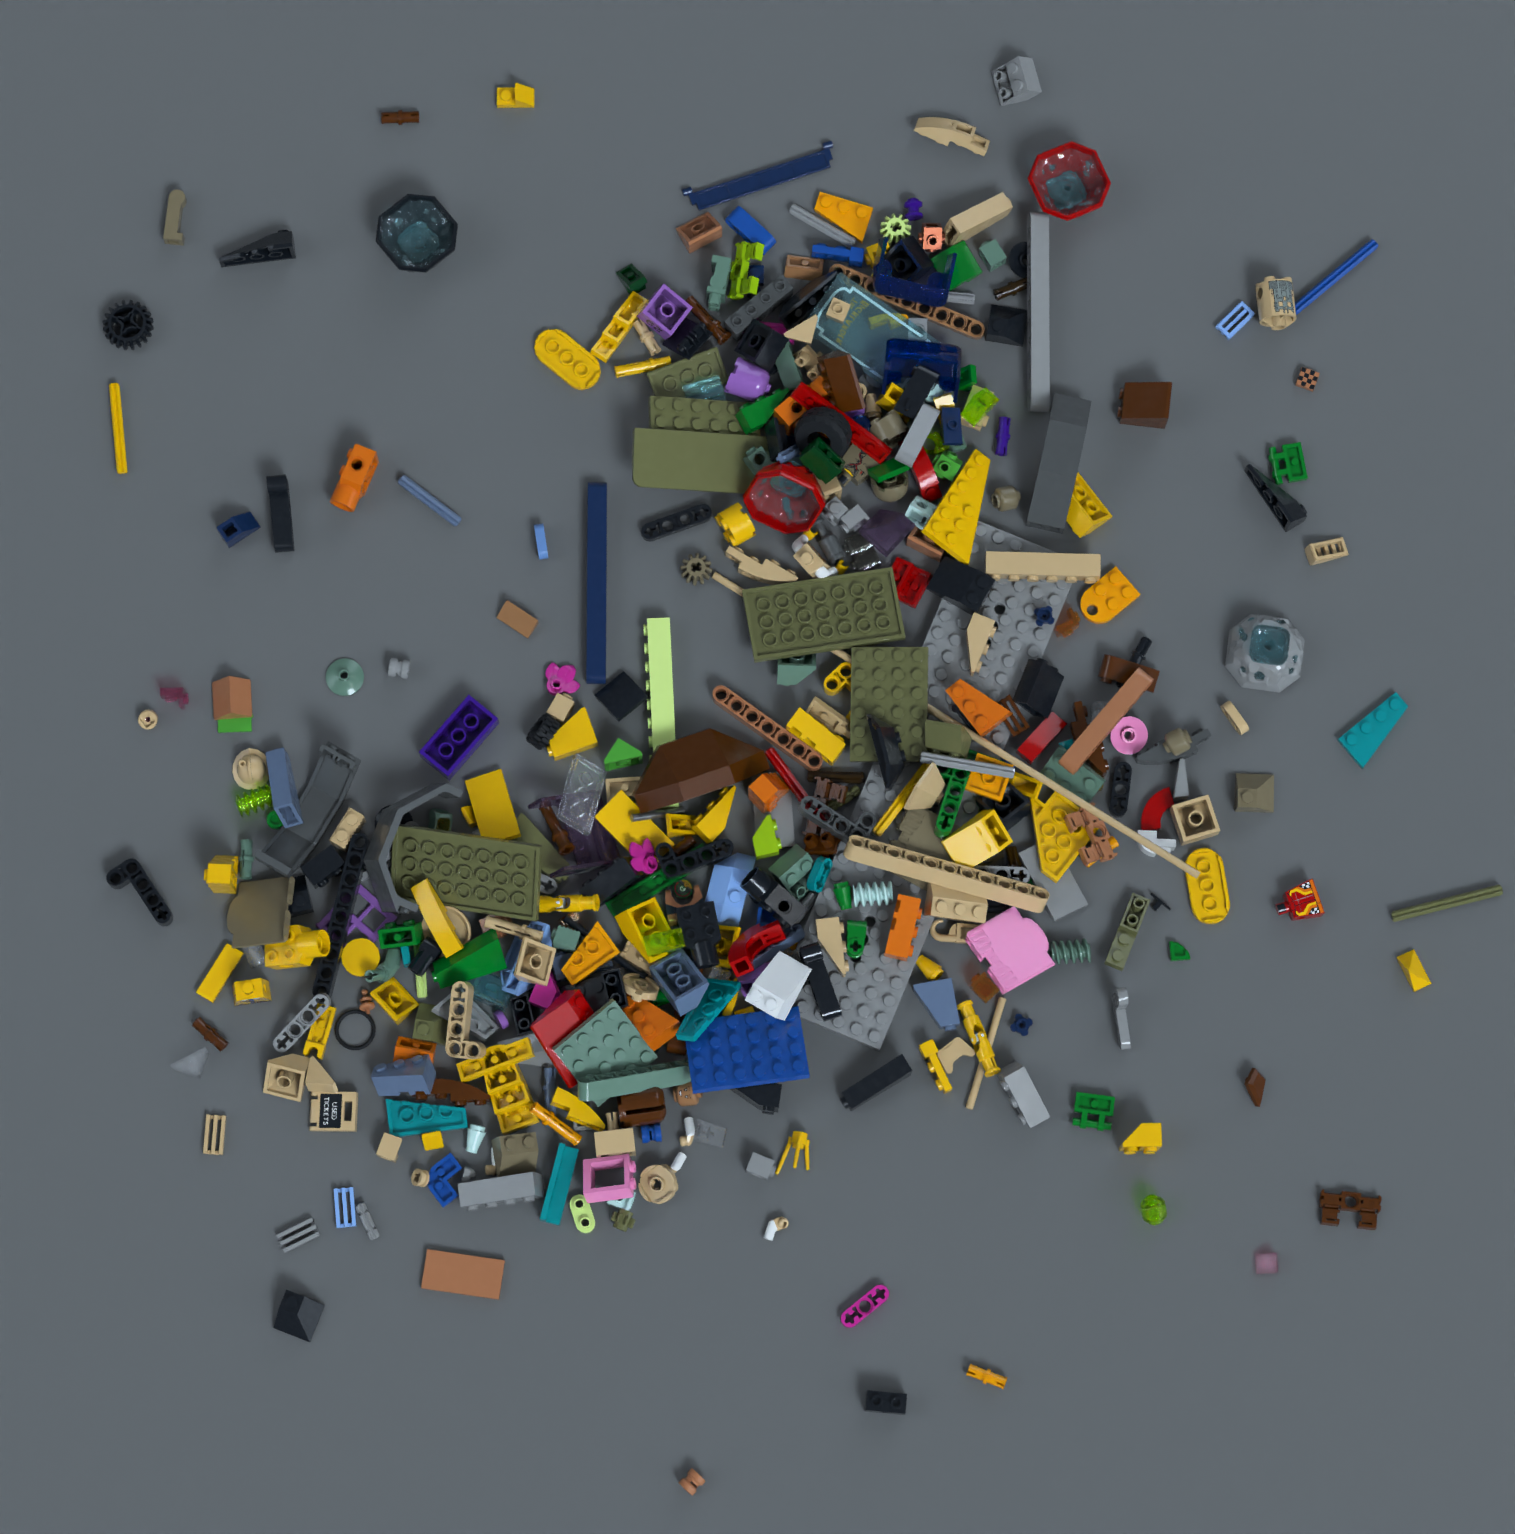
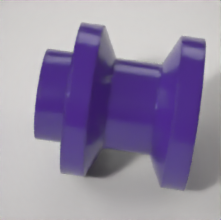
[904,198,923,221]

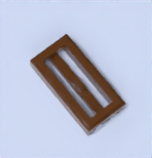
[997,694,1030,737]

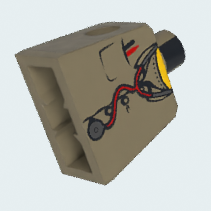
[837,443,879,487]

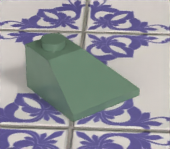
[777,653,816,686]

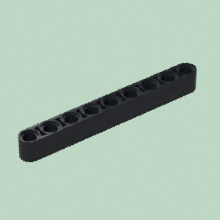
[312,833,370,1002]

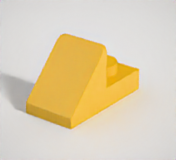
[497,83,534,108]

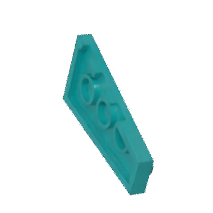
[1337,692,1408,769]
[676,978,742,1042]
[386,1099,468,1137]

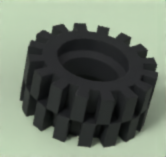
[526,713,560,750]

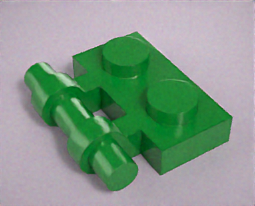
[1268,442,1308,485]
[1072,1092,1115,1131]

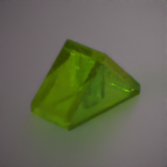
[960,387,999,427]

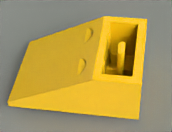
[941,809,1013,868]

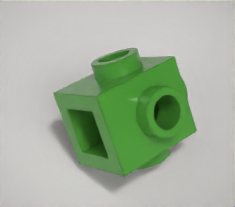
[932,450,963,481]

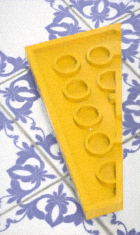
[921,449,990,565]

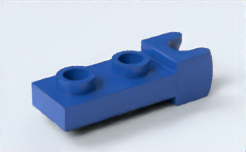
[811,243,864,268]

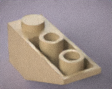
[966,612,997,677]
[815,917,849,977]

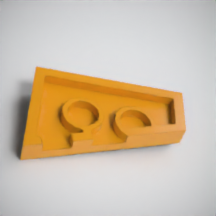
[814,192,873,244]
[561,921,620,987]

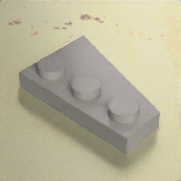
[431,988,499,1042]

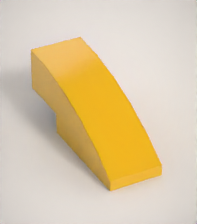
[550,1087,606,1132]

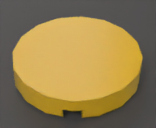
[341,938,380,977]

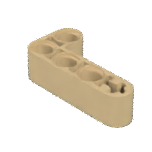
[445,981,486,1059]

